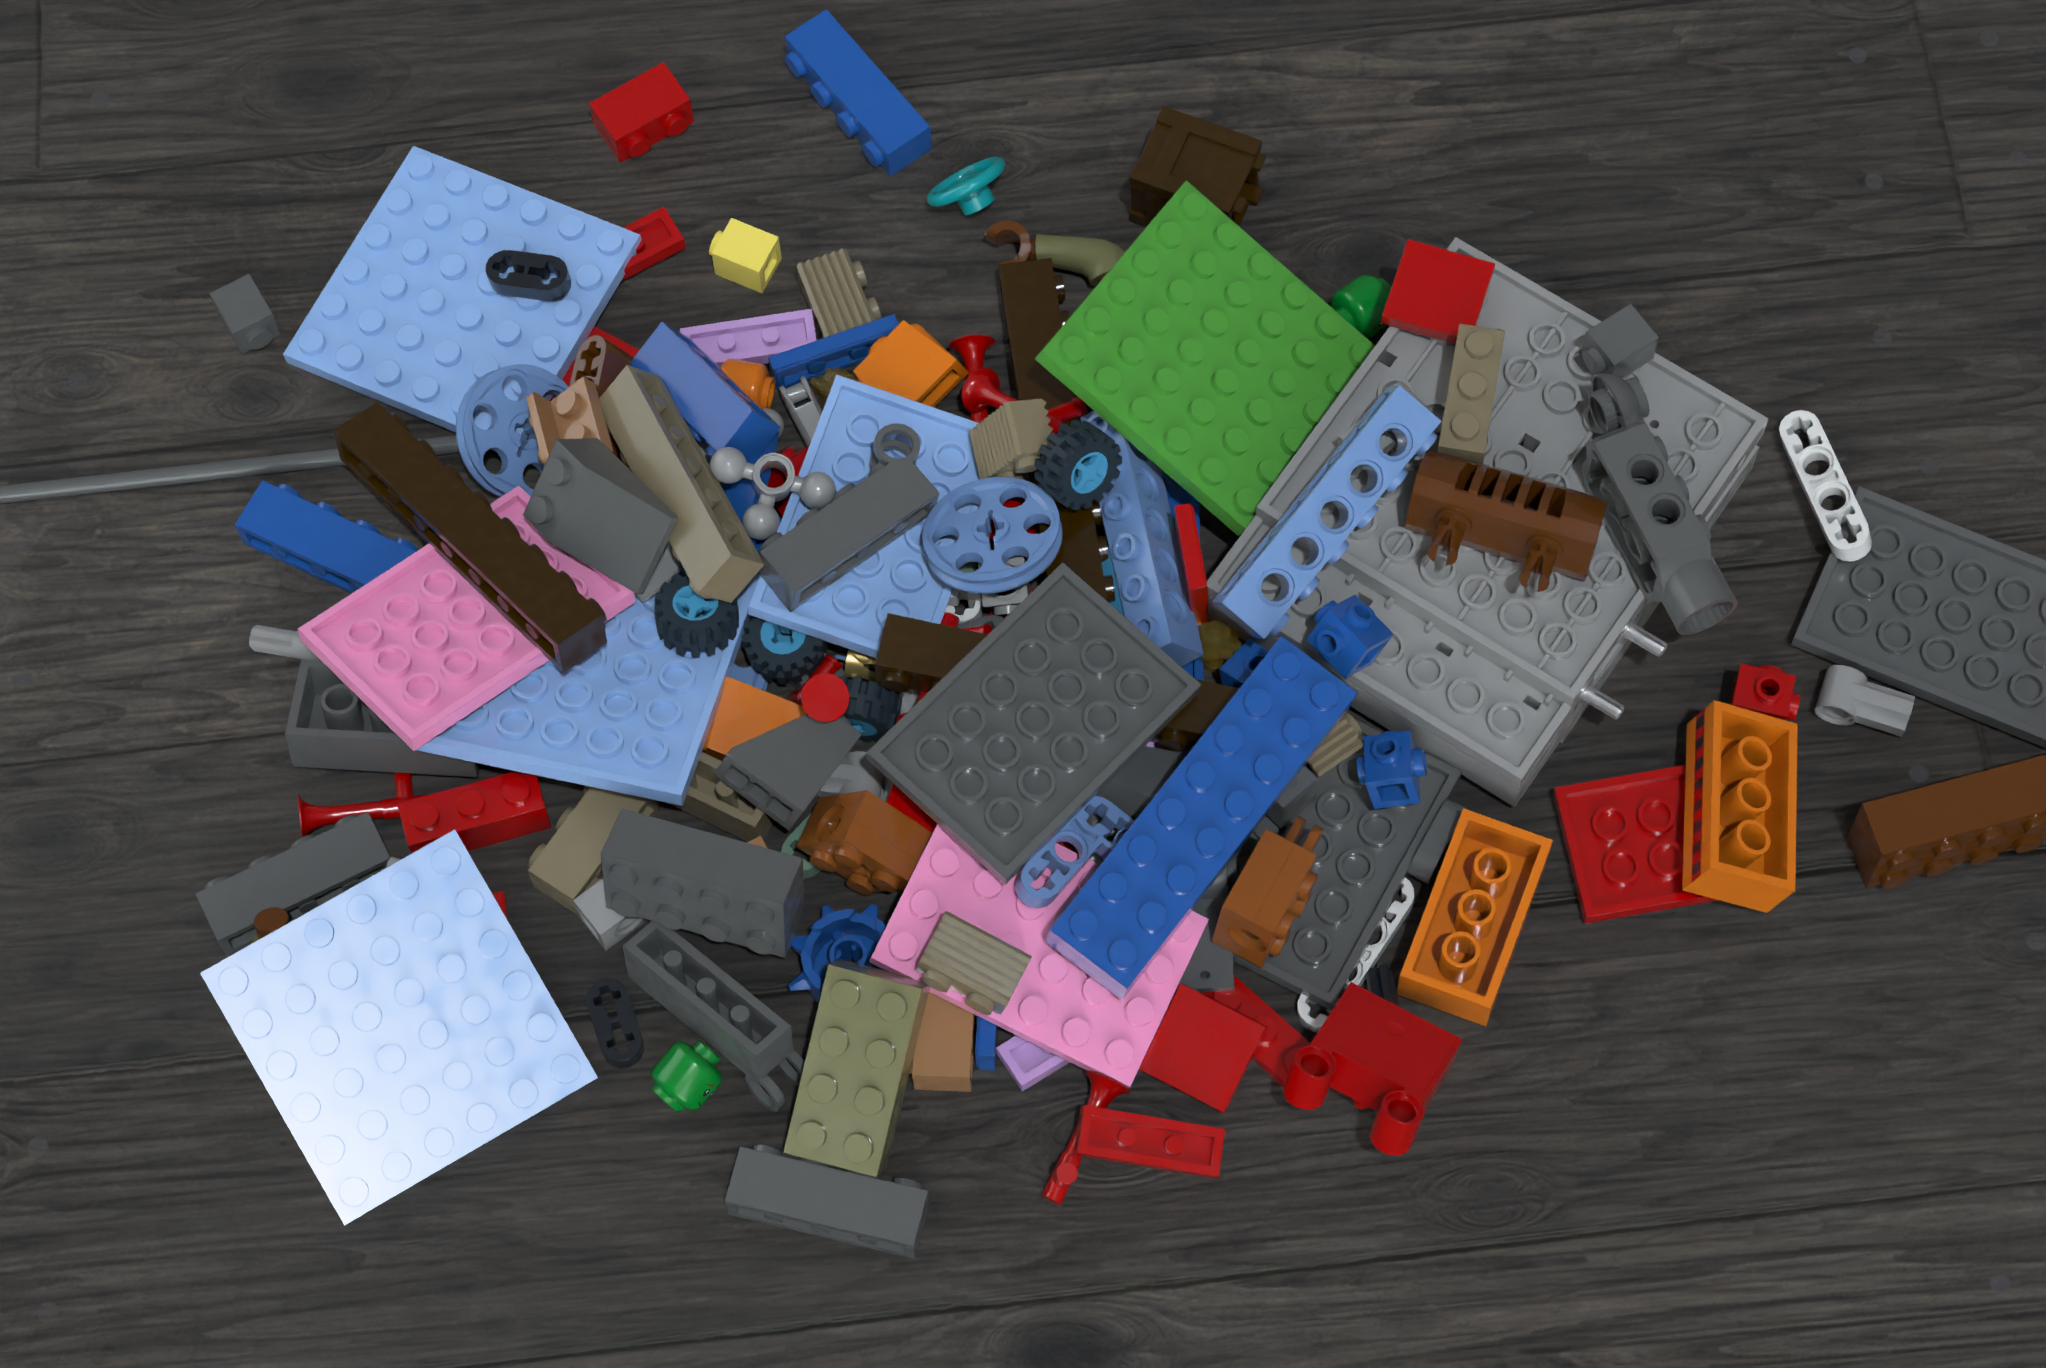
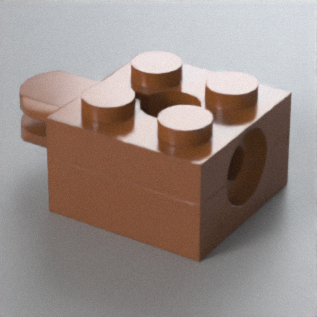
[796,790,933,895]
[1212,816,1324,968]

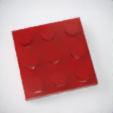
[1553,765,1718,924]

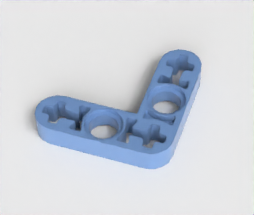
[1015,796,1135,908]

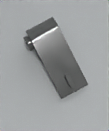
[1177,856,1239,992]

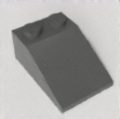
[523,438,679,594]

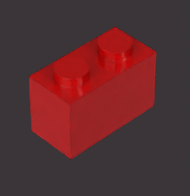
[589,62,694,163]

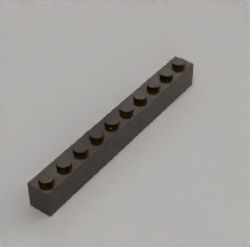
[999,258,1115,603]

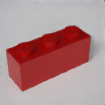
[397,771,552,854]

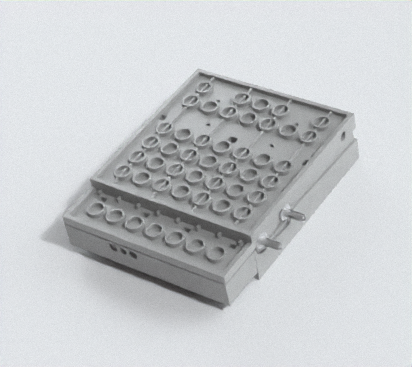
[1207,237,1768,807]

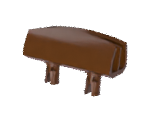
[1405,450,1608,592]

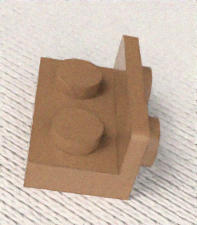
[526,377,613,466]

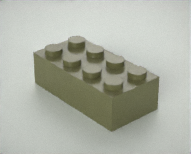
[783,959,930,1177]

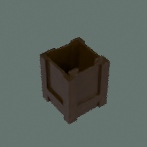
[1129,106,1267,227]

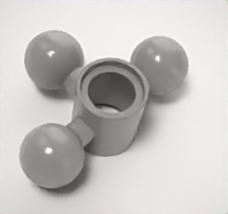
[710,447,836,540]

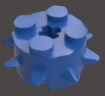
[788,904,886,1005]

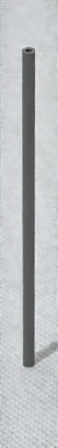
[0,435,459,504]

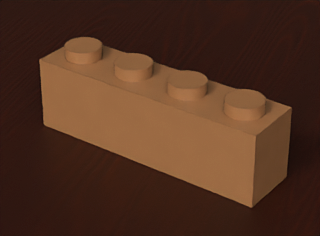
[909,992,976,1092]

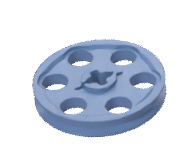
[456,364,569,497]
[922,477,1063,594]

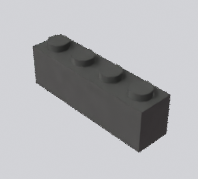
[195,812,390,957]
[725,1144,930,1259]

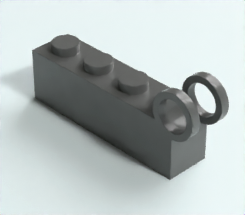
[758,423,939,612]
[623,921,805,1112]

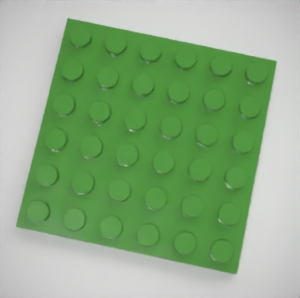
[1035,180,1375,537]

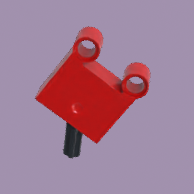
[1283,963,1463,1156]

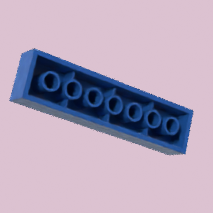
[1045,636,1358,1000]

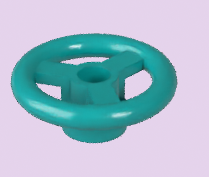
[927,157,1006,215]

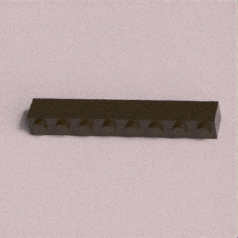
[333,402,607,673]
[875,613,1240,751]

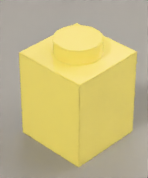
[709,218,782,293]

